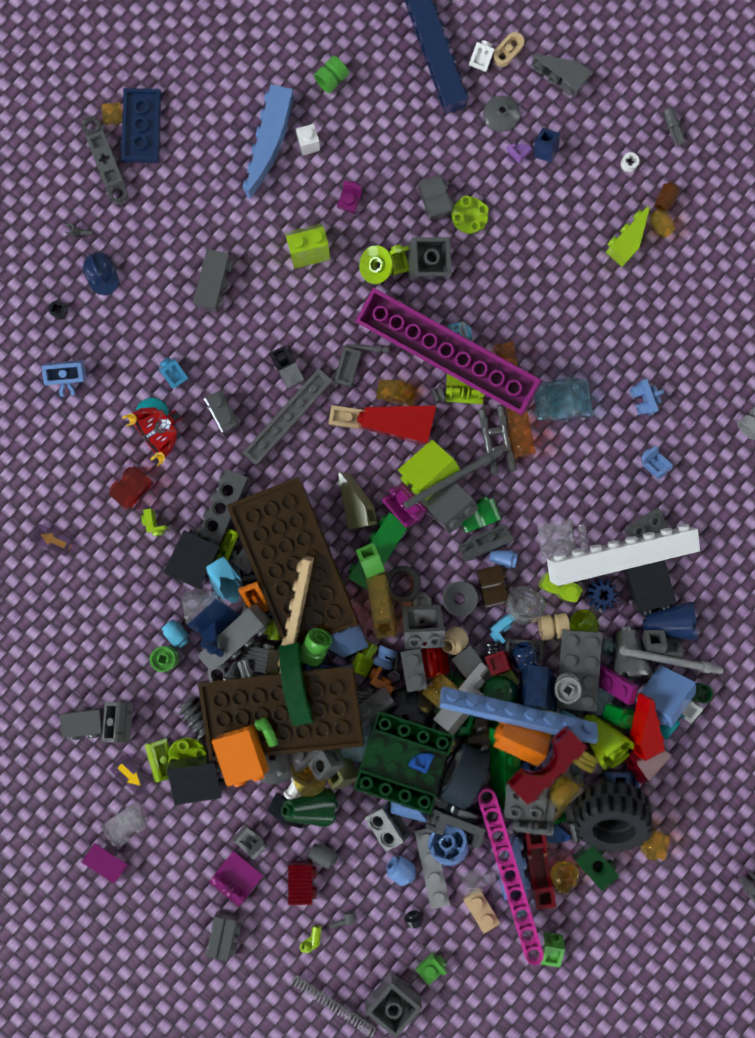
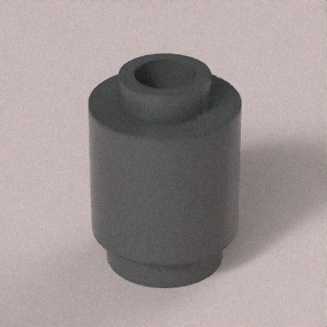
[308,843,338,870]

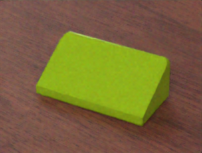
[216,528,239,562]
[145,738,170,782]

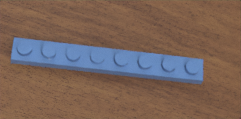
[439,687,598,744]

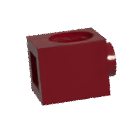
[485,650,514,676]

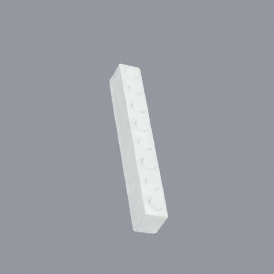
[547,524,700,586]

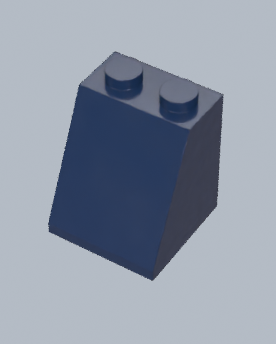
[518,665,557,713]

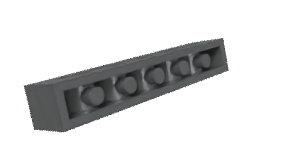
[197,469,250,585]

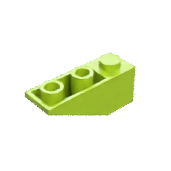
[606,206,650,267]

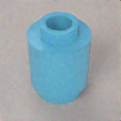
[162,619,190,649]

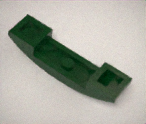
[279,642,313,726]

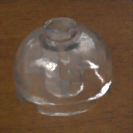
[505,586,546,625]

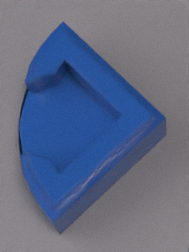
[408,752,434,774]
[546,824,572,843]

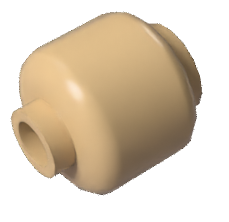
[442,626,469,655]

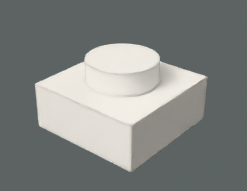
[682,699,703,724]

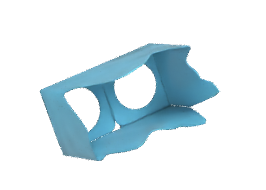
[206,557,241,603]

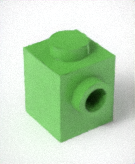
[356,543,385,578]

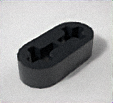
[445,803,482,825]

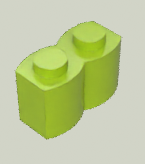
[538,573,582,602]

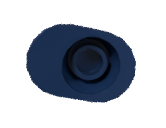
[83,252,119,296]

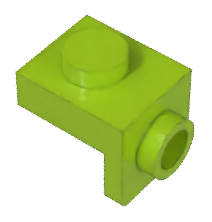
[390,244,410,276]
[141,508,169,536]

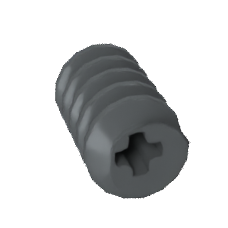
[176,696,206,741]

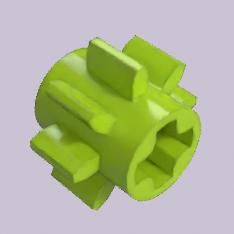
[263,620,282,640]

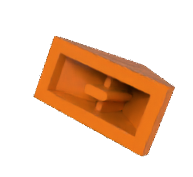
[238,582,270,612]

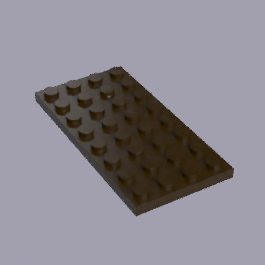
[226,476,359,646]
[198,665,365,761]

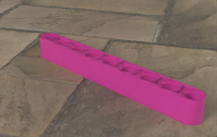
[477,785,544,965]

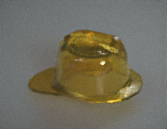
[291,763,326,796]
[550,776,584,822]

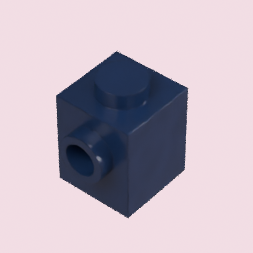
[534,128,560,163]

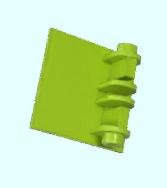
[445,374,485,405]

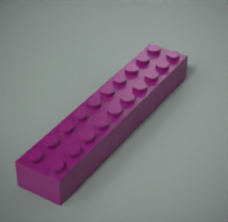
[355,288,543,415]

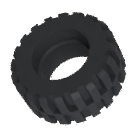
[574,781,653,852]

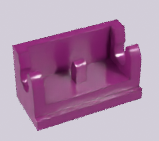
[382,483,428,528]
[81,843,128,884]

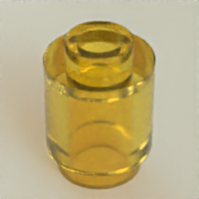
[649,209,677,239]

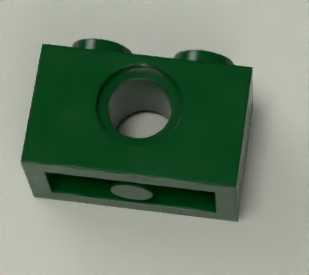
[572,844,619,891]

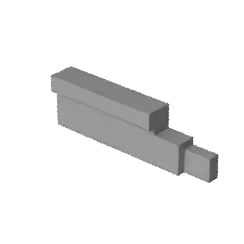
[434,662,489,735]

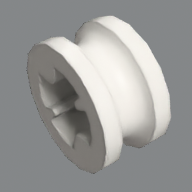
[620,152,639,172]

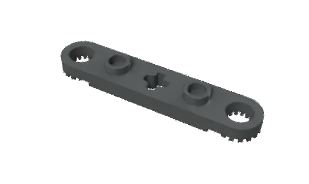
[82,116,129,204]

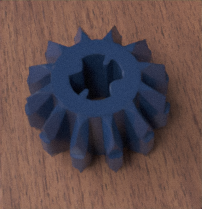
[585,579,619,611]

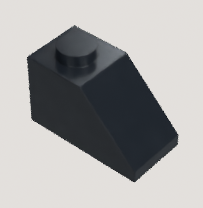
[269,345,304,389]

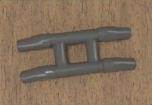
[478,404,517,475]

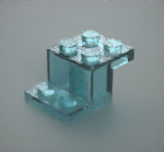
[534,377,593,422]

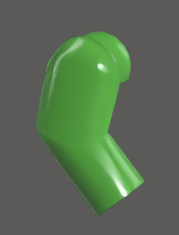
[255,718,278,747]

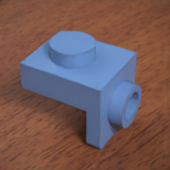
[641,446,673,480]

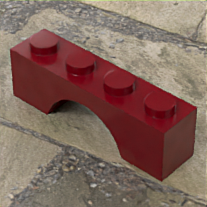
[507,725,587,805]
[523,832,557,910]

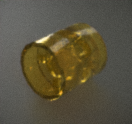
[422,672,458,710]

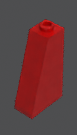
[357,405,436,445]

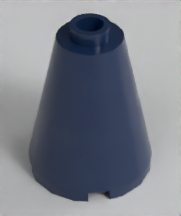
[642,601,697,641]

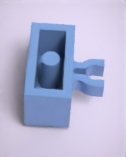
[41,360,87,397]

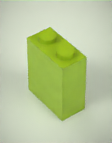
[398,440,460,500]

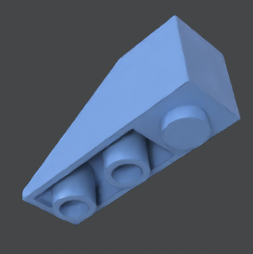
[499,832,530,900]

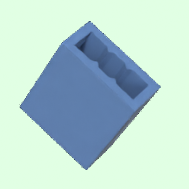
[636,665,696,728]

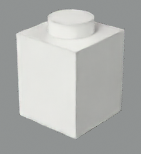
[296,124,320,156]

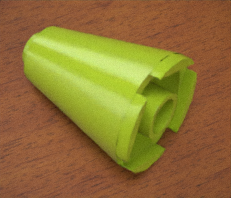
[583,714,634,770]

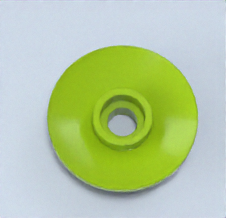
[359,245,393,284]

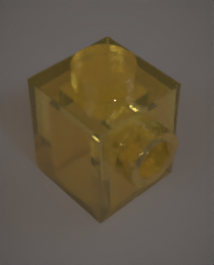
[640,830,670,861]

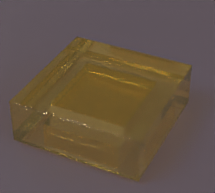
[101,102,122,125]

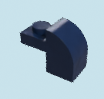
[604,769,640,789]

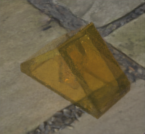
[376,380,416,406]

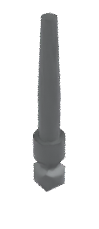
[346,344,391,353]

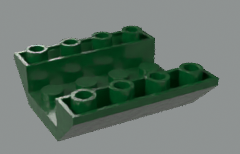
[354,711,455,815]

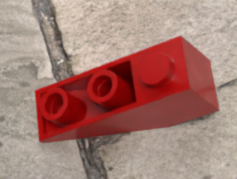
[630,693,665,761]

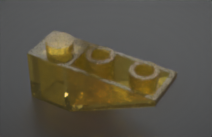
[366,574,397,639]

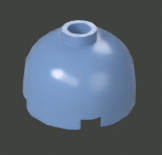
[428,824,469,866]

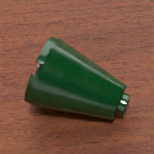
[281,786,338,827]

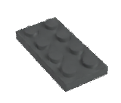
[557,629,602,712]

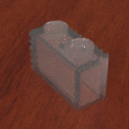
[101,801,149,846]

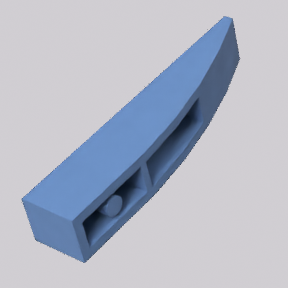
[243,84,294,199]

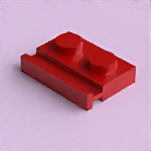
[421,642,450,678]

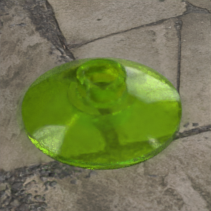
[570,609,599,632]

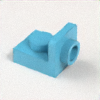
[489,614,514,644]

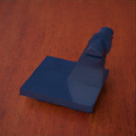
[188,599,241,657]

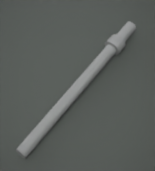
[620,647,723,674]

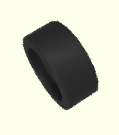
[385,566,421,602]

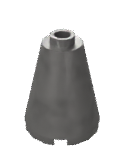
[613,627,653,680]

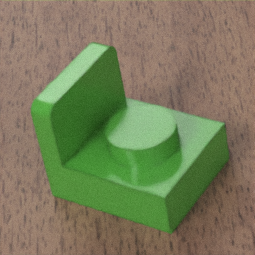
[541,932,565,967]
[415,952,447,985]

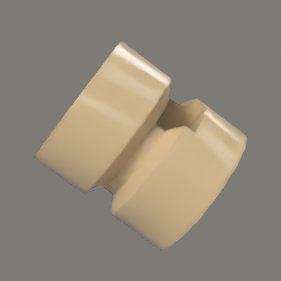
[538,613,570,641]

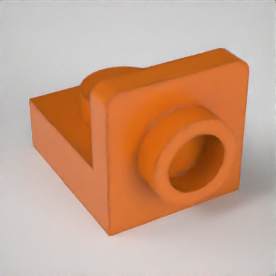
[369,666,394,694]

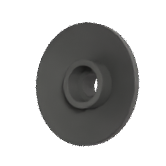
[483,96,520,132]

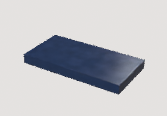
[121,88,162,163]

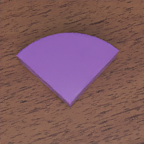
[506,143,533,163]

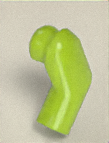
[299,925,322,953]

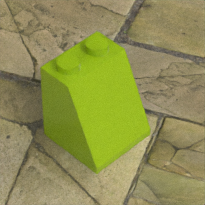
[285,224,330,269]

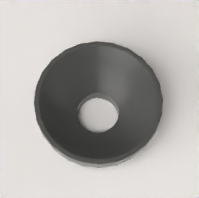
[442,581,478,616]

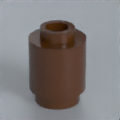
[654,182,680,213]

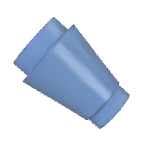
[489,550,518,569]

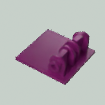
[209,850,264,907]

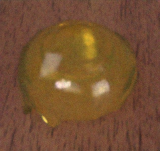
[550,860,579,894]

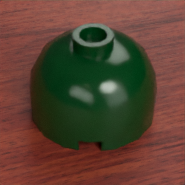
[481,676,520,704]

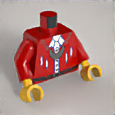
[122,407,182,466]

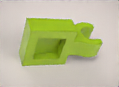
[351,640,378,677]

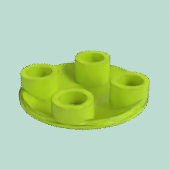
[451,196,488,234]
[168,738,207,764]

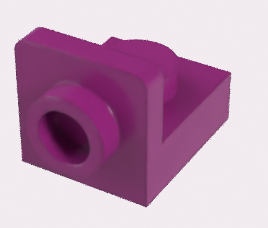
[337,181,362,214]

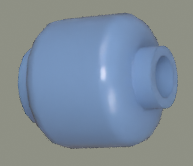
[386,855,416,886]

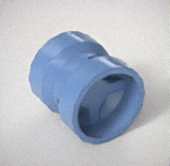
[373,645,398,670]

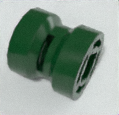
[692,682,713,704]

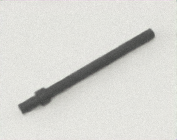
[404,448,503,509]

